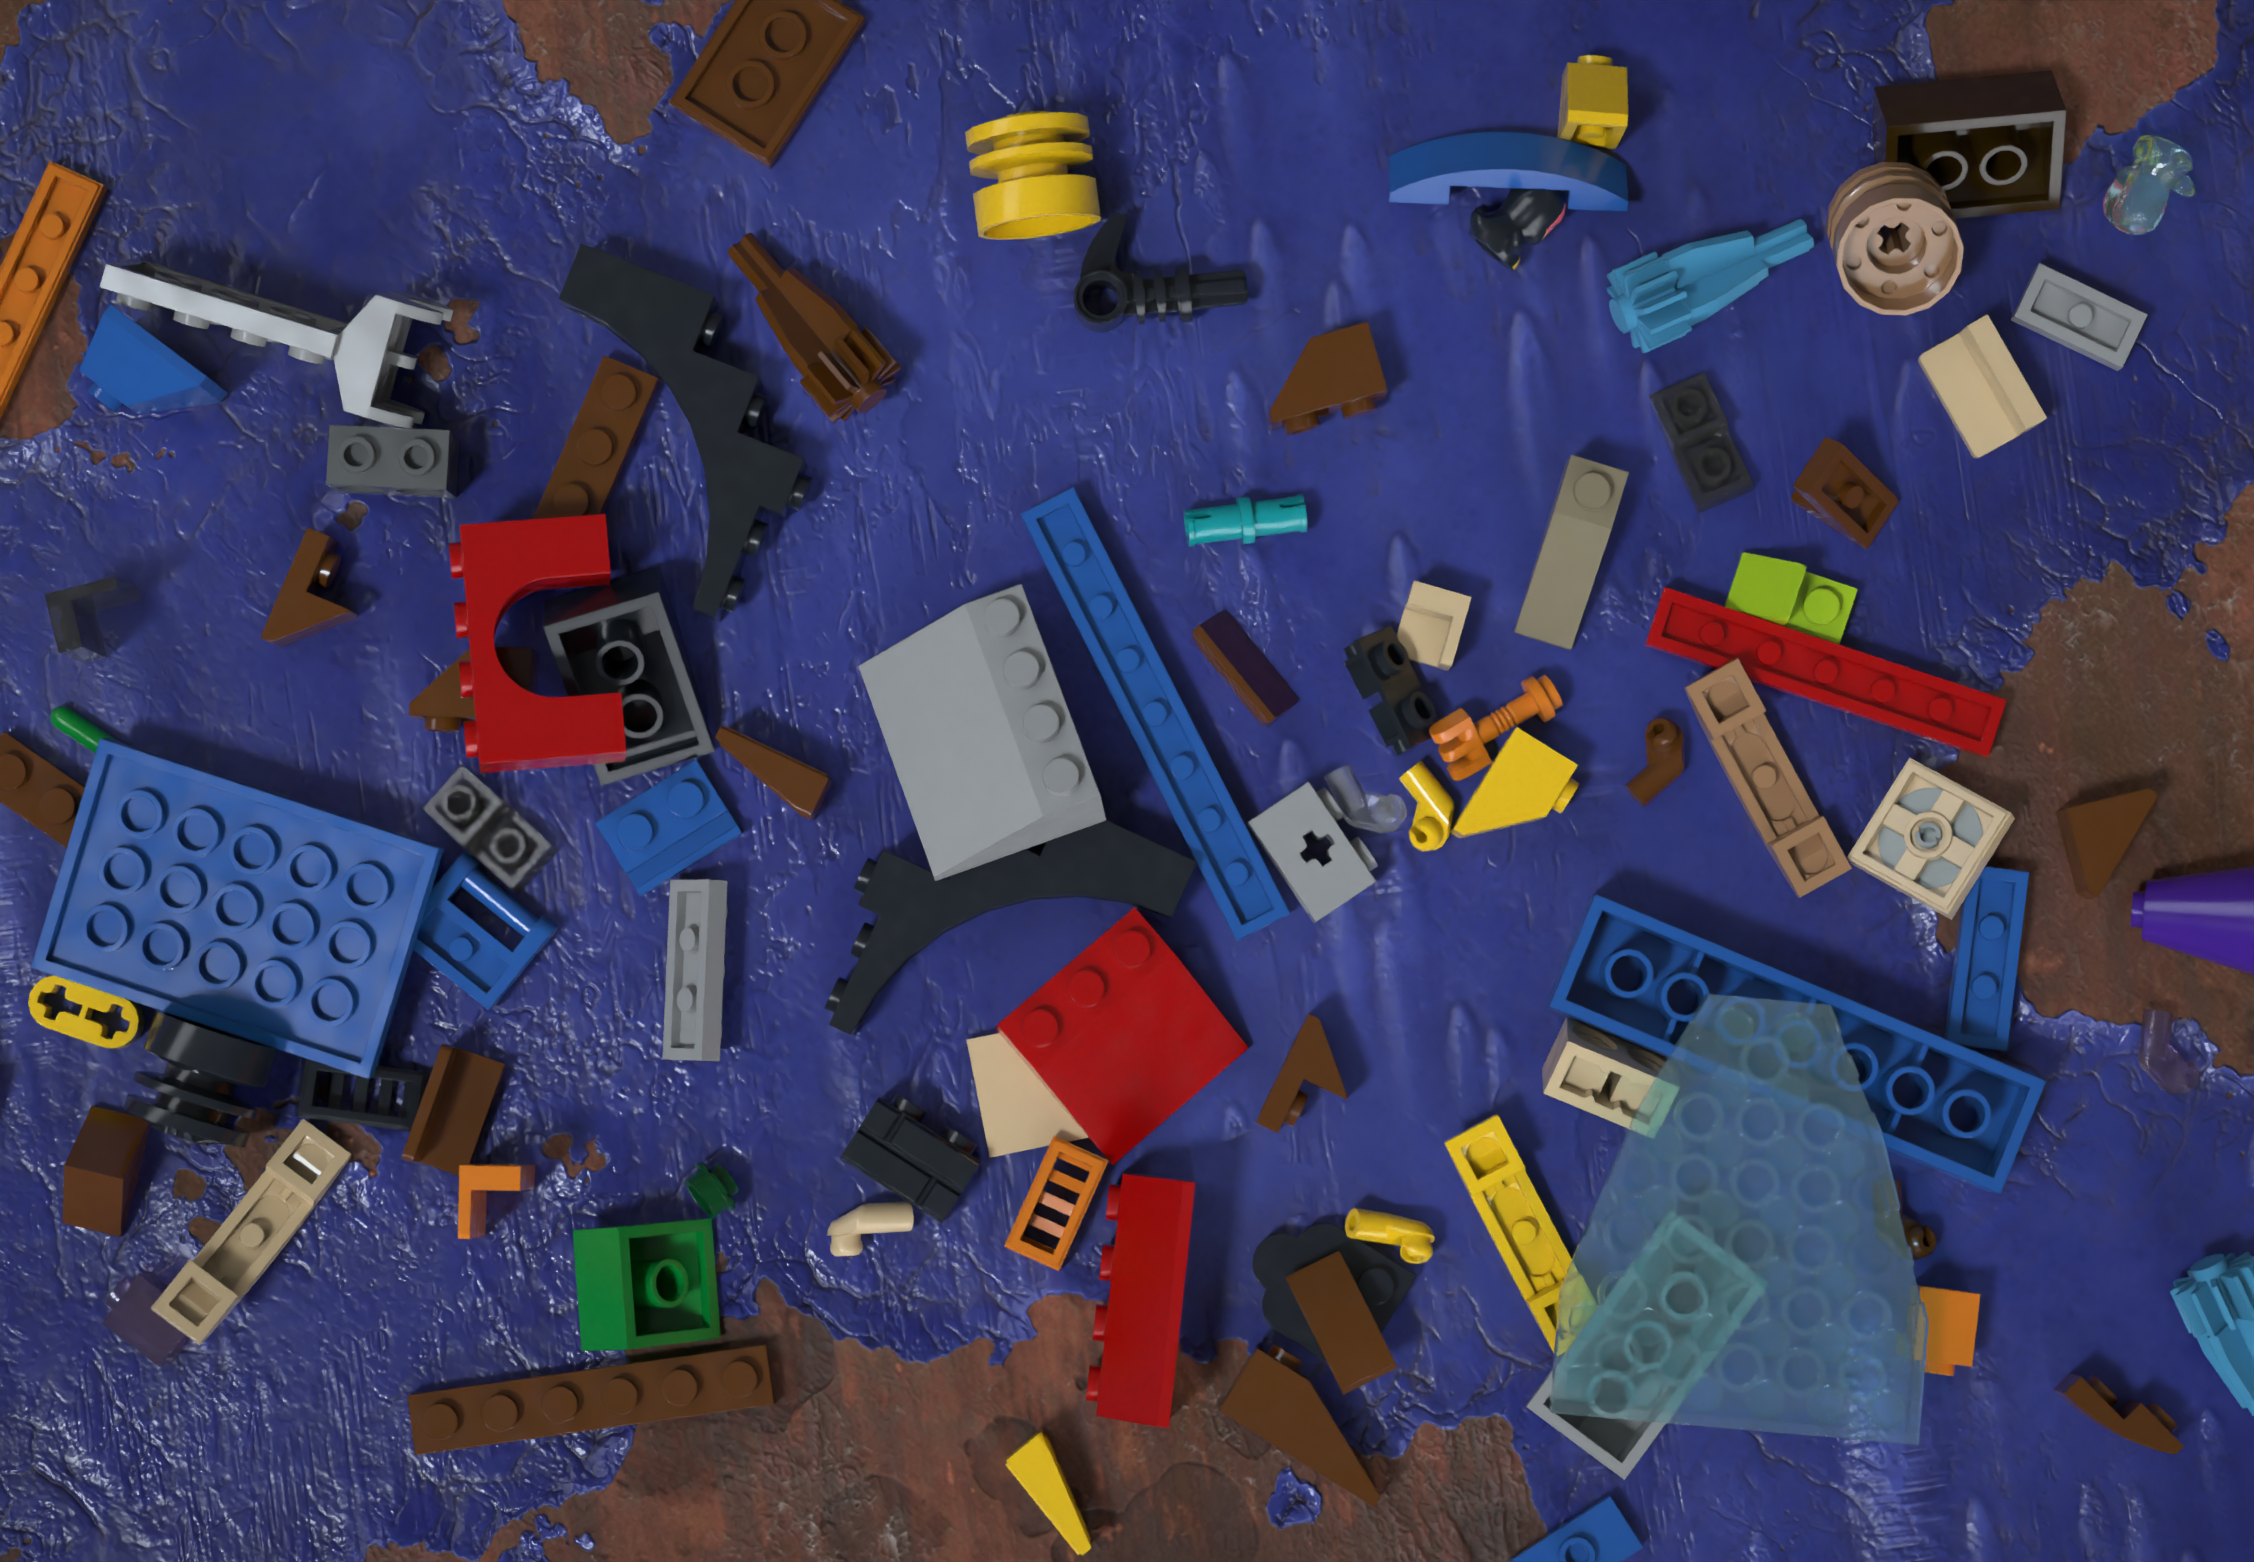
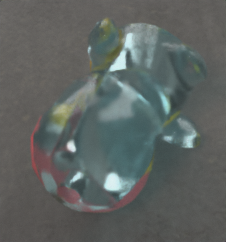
[2103,135,2195,235]

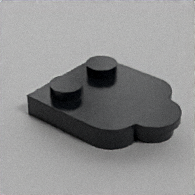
[1252,1223,1417,1362]

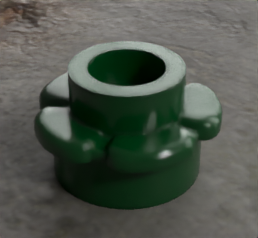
[684,1162,739,1219]

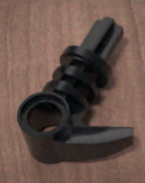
[1074,212,1248,333]

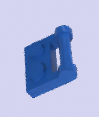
[413,852,559,1011]

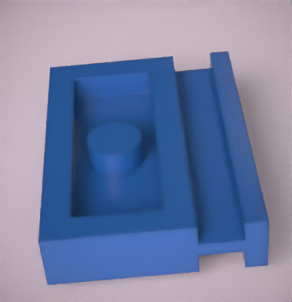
[595,760,743,897]

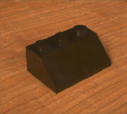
[1872,70,2066,224]

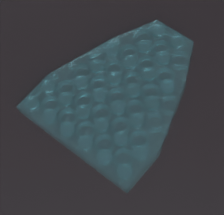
[1549,994,1929,1445]

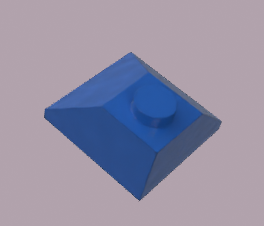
[79,304,228,414]

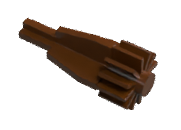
[727,233,900,423]

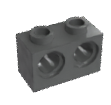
[326,425,459,498]

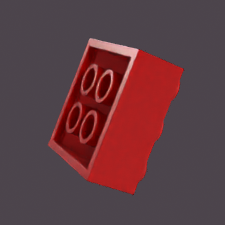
[995,907,1248,1166]

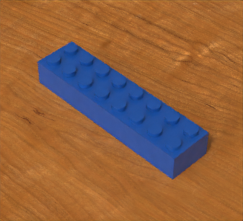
[1544,894,2046,1194]

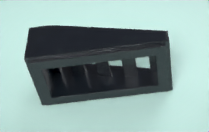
[294,1057,426,1131]

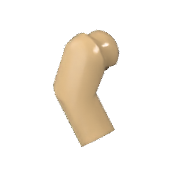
[827,1201,914,1256]

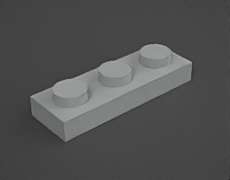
[662,879,728,1061]

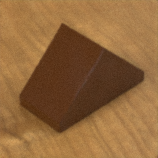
[2056,788,2159,899]
[62,1106,151,1237]

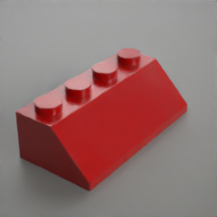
[1086,1173,1196,1428]

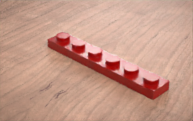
[1644,587,2007,758]

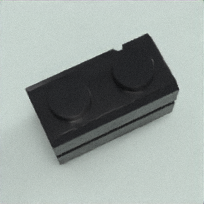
[840,1094,982,1223]

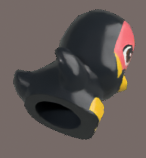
[1468,188,1566,271]

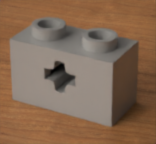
[1247,782,1378,924]

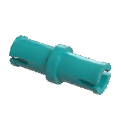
[1183,494,1307,547]

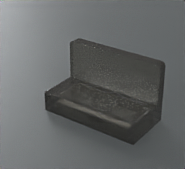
[45,577,141,663]

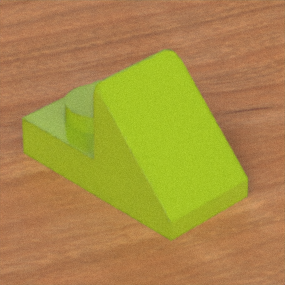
[1724,552,1858,644]

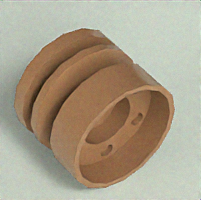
[1826,162,1964,316]

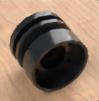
[123,1010,278,1148]

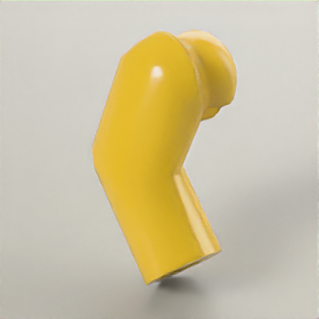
[1345,1208,1435,1264]

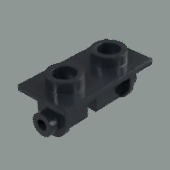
[1343,626,1439,756]

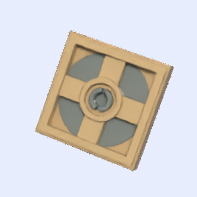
[1847,757,2015,920]

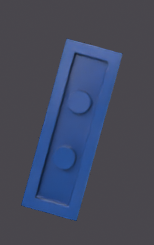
[1944,866,2029,1051]

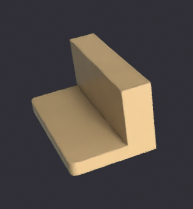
[1918,314,2047,458]

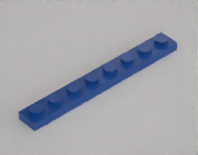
[1020,487,1290,942]

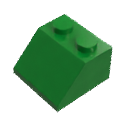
[573,1218,721,1351]

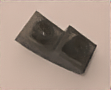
[1649,373,1753,514]
[422,764,558,894]

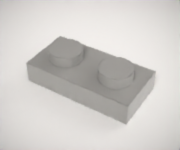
[2010,263,2148,371]

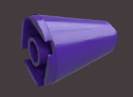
[2131,866,2254,975]

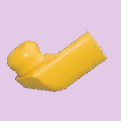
[1398,760,1455,851]

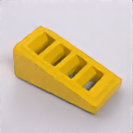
[1005,1429,1092,1556]

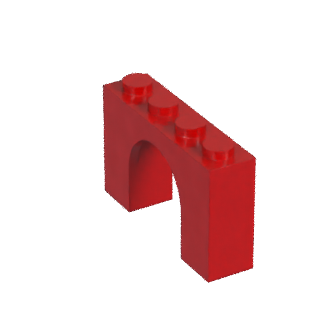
[449,514,626,773]

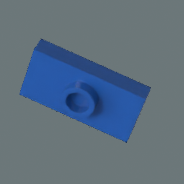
[1508,1494,1643,1562]

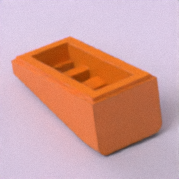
[1004,1136,1109,1272]

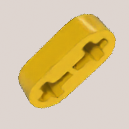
[28,975,145,1049]

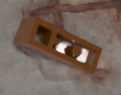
[1218,1343,1380,1507]

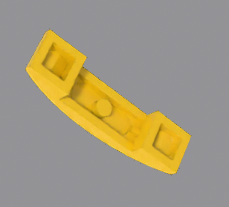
[1444,1114,1598,1356]

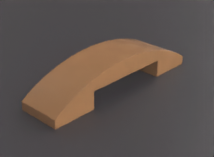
[1684,658,1852,898]

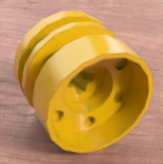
[965,111,1101,240]

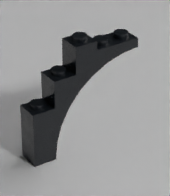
[559,244,813,622]
[825,820,1197,1036]

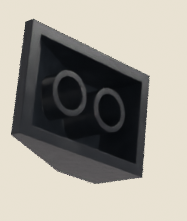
[543,567,715,786]

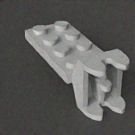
[100,259,454,428]

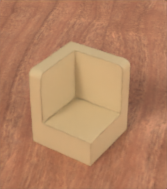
[1396,581,1472,671]

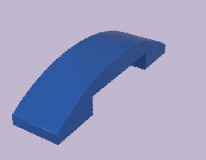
[1389,132,1628,212]

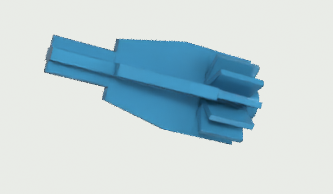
[1607,219,1814,353]
[2169,1252,2254,1416]

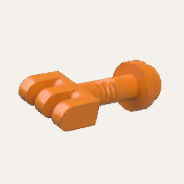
[1429,675,1563,781]

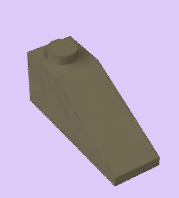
[1514,455,1629,650]

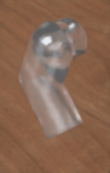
[1323,764,1407,834]

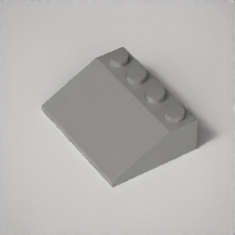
[859,584,1106,881]

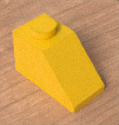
[1557,55,1628,149]
[1450,727,1580,838]

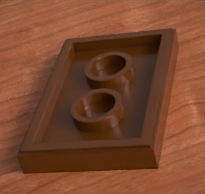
[669,0,866,169]

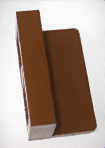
[401,1044,507,1176]

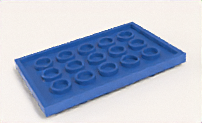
[31,738,444,1079]

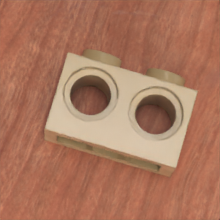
[1542,1017,1680,1139]

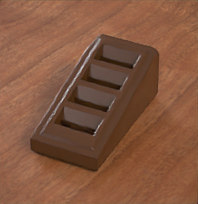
[715,726,832,822]

